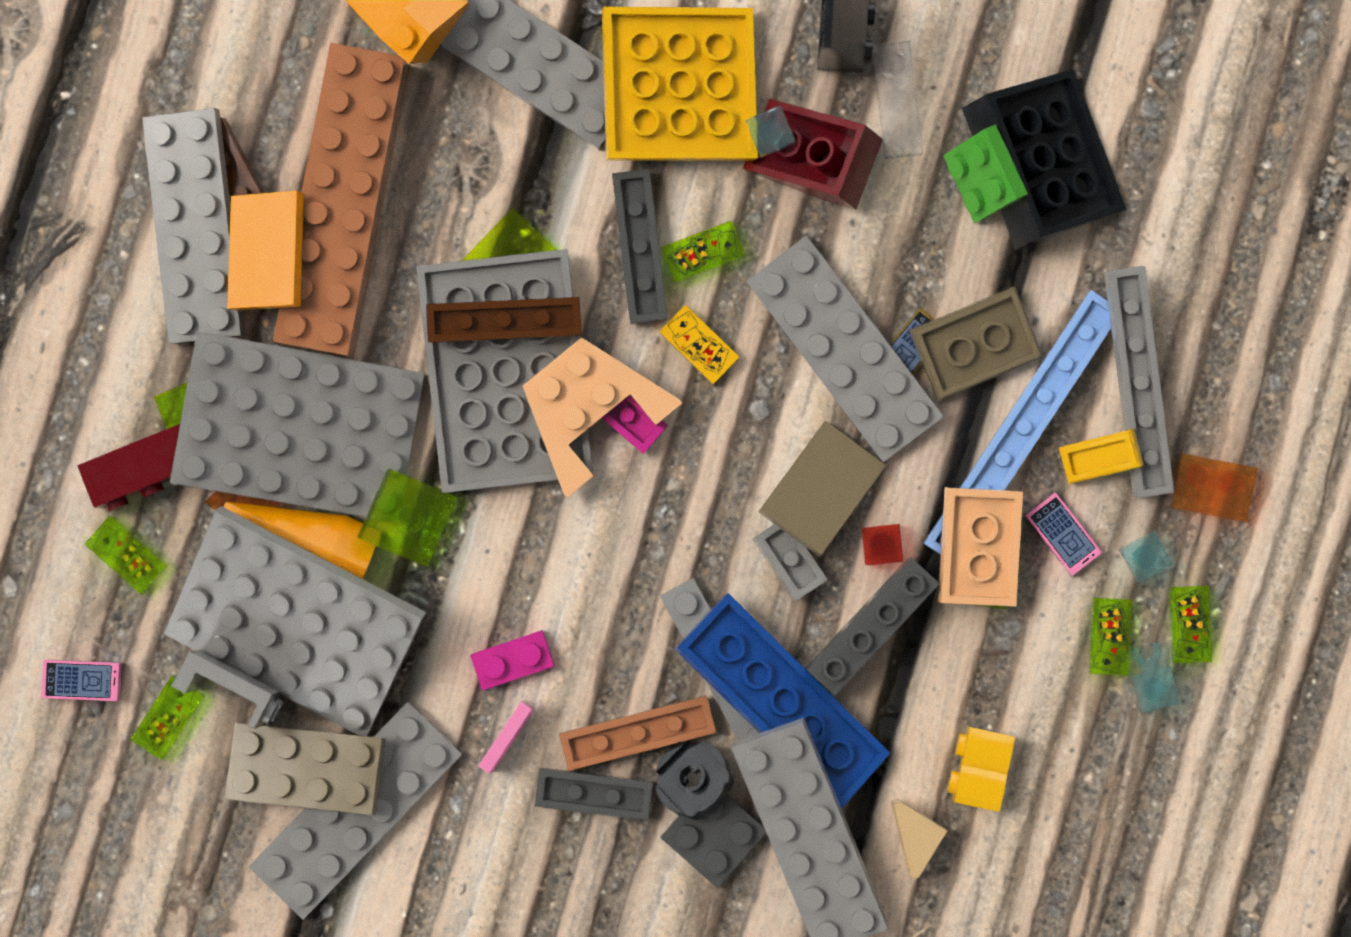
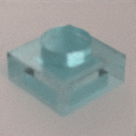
[745,106,795,158]
[1119,531,1173,583]

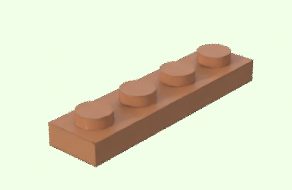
[559,695,716,771]

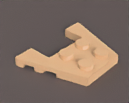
[523,338,682,498]

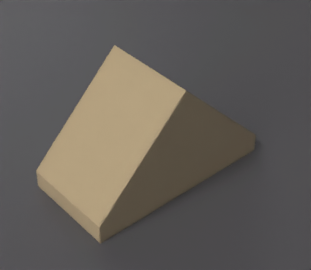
[891,799,947,879]

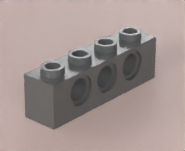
[805,557,940,696]

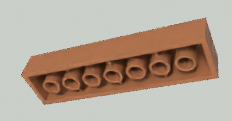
[273,43,410,359]

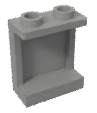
[172,650,285,729]

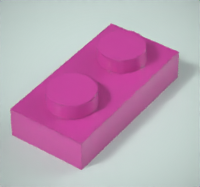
[601,395,668,454]
[470,630,555,691]

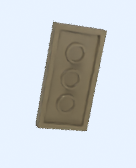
[225,723,385,816]

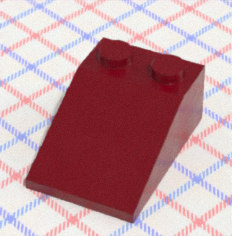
[743,99,883,210]

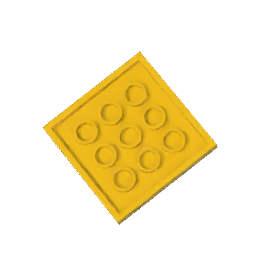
[602,7,758,161]

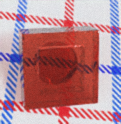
[861,524,904,566]

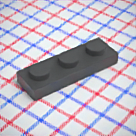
[535,767,653,821]

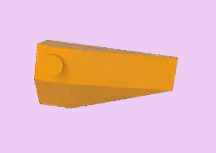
[346,0,470,64]
[223,501,381,579]

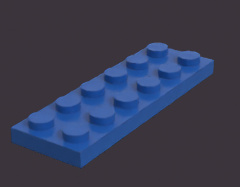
[674,593,890,809]

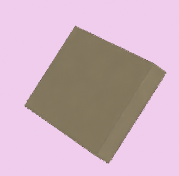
[909,287,1043,401]
[758,421,886,557]

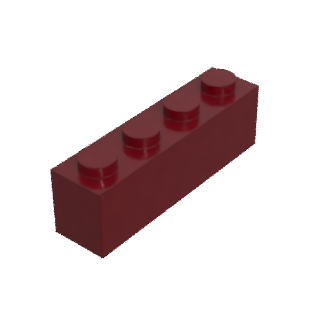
[77,424,180,512]

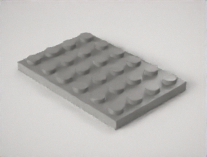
[416,249,594,493]
[170,331,424,522]
[164,506,426,736]

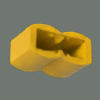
[947,726,1015,812]

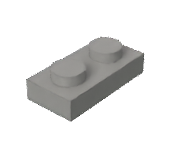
[752,524,828,602]

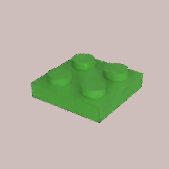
[943,125,1028,224]

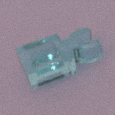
[1130,642,1180,713]

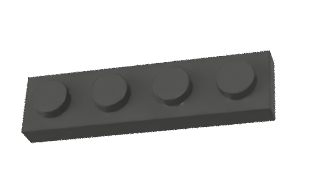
[612,169,668,325]

